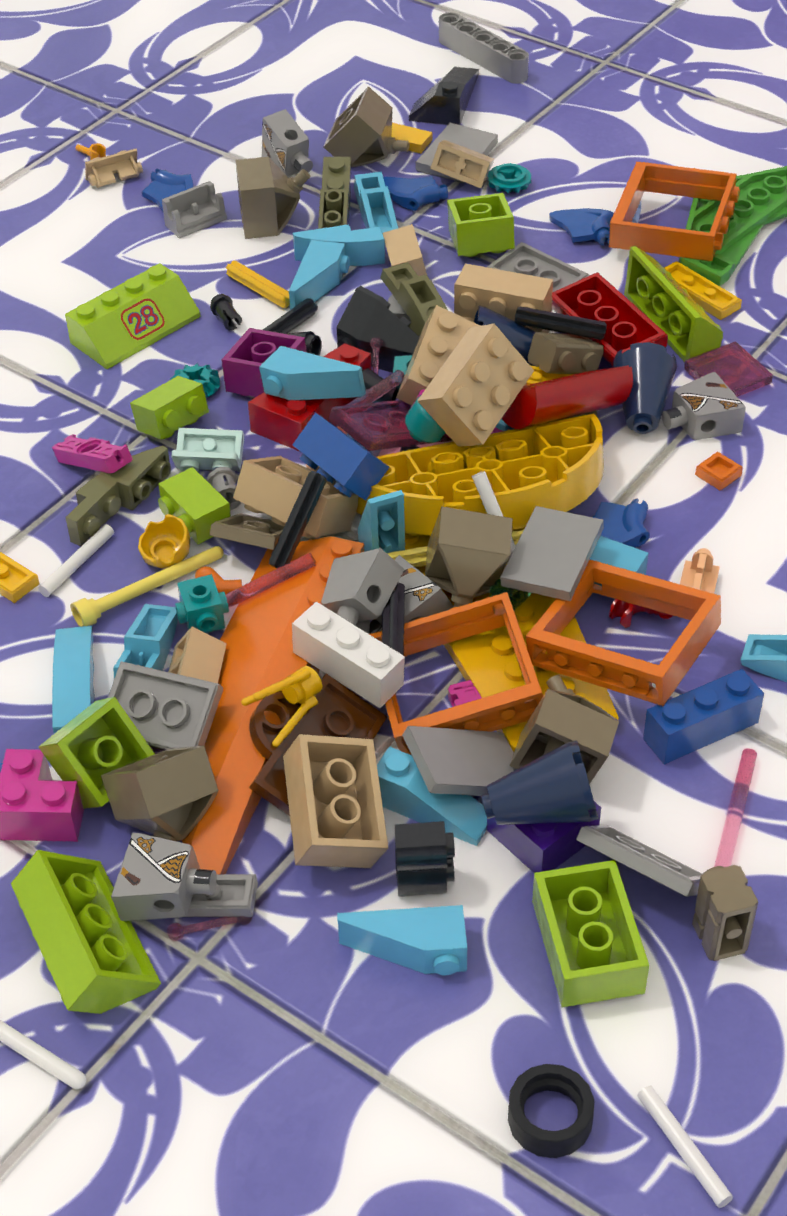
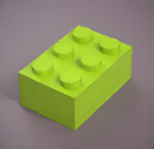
[532,860,649,1007]

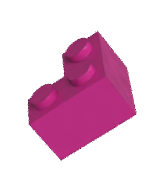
[0,749,84,842]

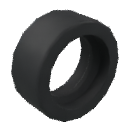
[508,1064,595,1158]

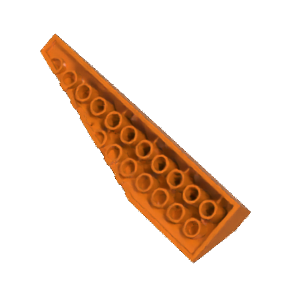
[182,536,365,874]

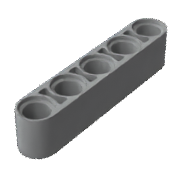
[439,12,529,84]

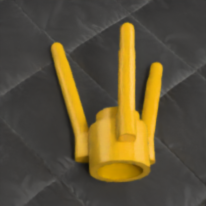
[241,666,322,747]

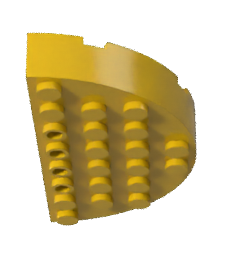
[356,413,604,536]

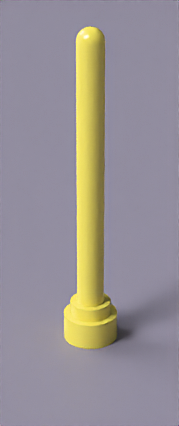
[70,546,224,627]

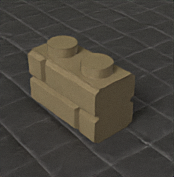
[528,332,604,374]
[692,865,758,961]

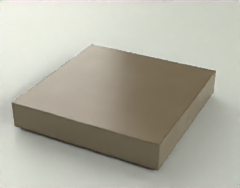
[210,513,284,550]

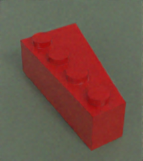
[248,344,372,451]

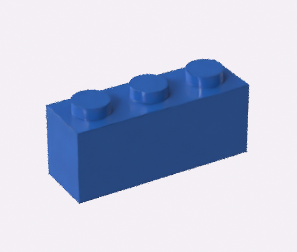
[292,412,389,501]
[643,669,764,765]

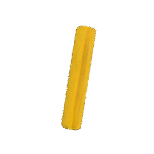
[226,260,290,309]

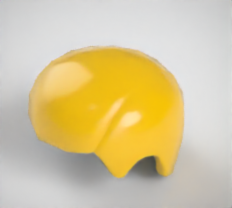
[138,514,191,569]

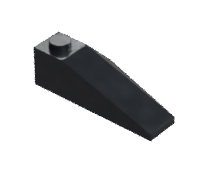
[409,67,479,125]
[336,285,420,373]

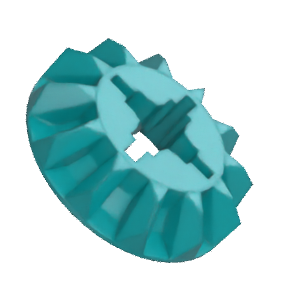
[488,163,531,194]
[170,363,220,398]

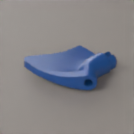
[142,168,194,212]
[383,176,448,210]
[549,208,614,245]
[593,498,650,548]

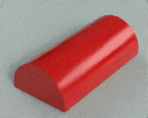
[552,272,668,366]
[501,365,633,429]

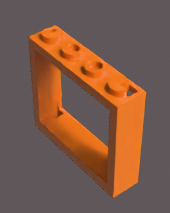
[609,161,740,261]
[526,560,721,706]
[369,592,543,755]

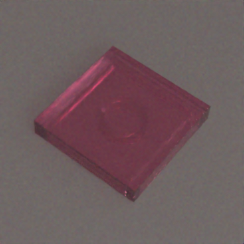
[684,341,773,397]

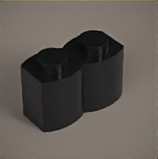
[395,821,455,896]

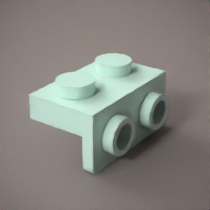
[171,428,244,472]

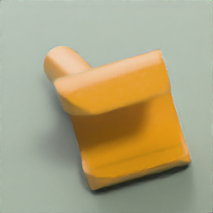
[75,143,106,161]

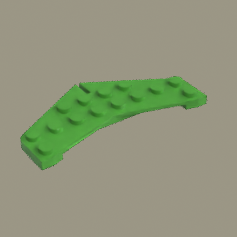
[679,166,787,286]

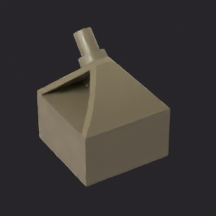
[323,86,409,168]
[235,157,311,239]
[425,506,513,607]
[509,675,619,784]
[101,746,219,841]

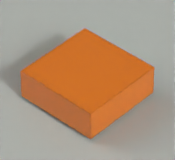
[695,452,743,491]

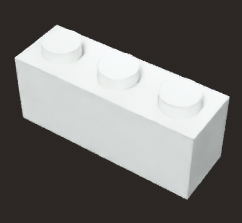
[292,602,405,708]

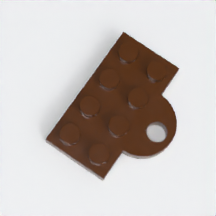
[249,673,387,817]

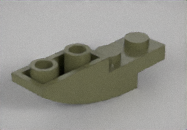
[318,157,351,229]
[380,262,448,337]
[65,446,171,546]

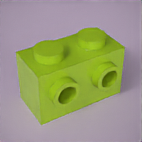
[130,376,209,439]
[158,467,231,545]

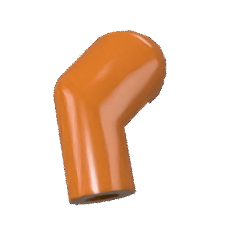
[195,566,243,597]

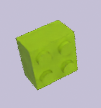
[447,193,515,257]
[38,697,155,809]

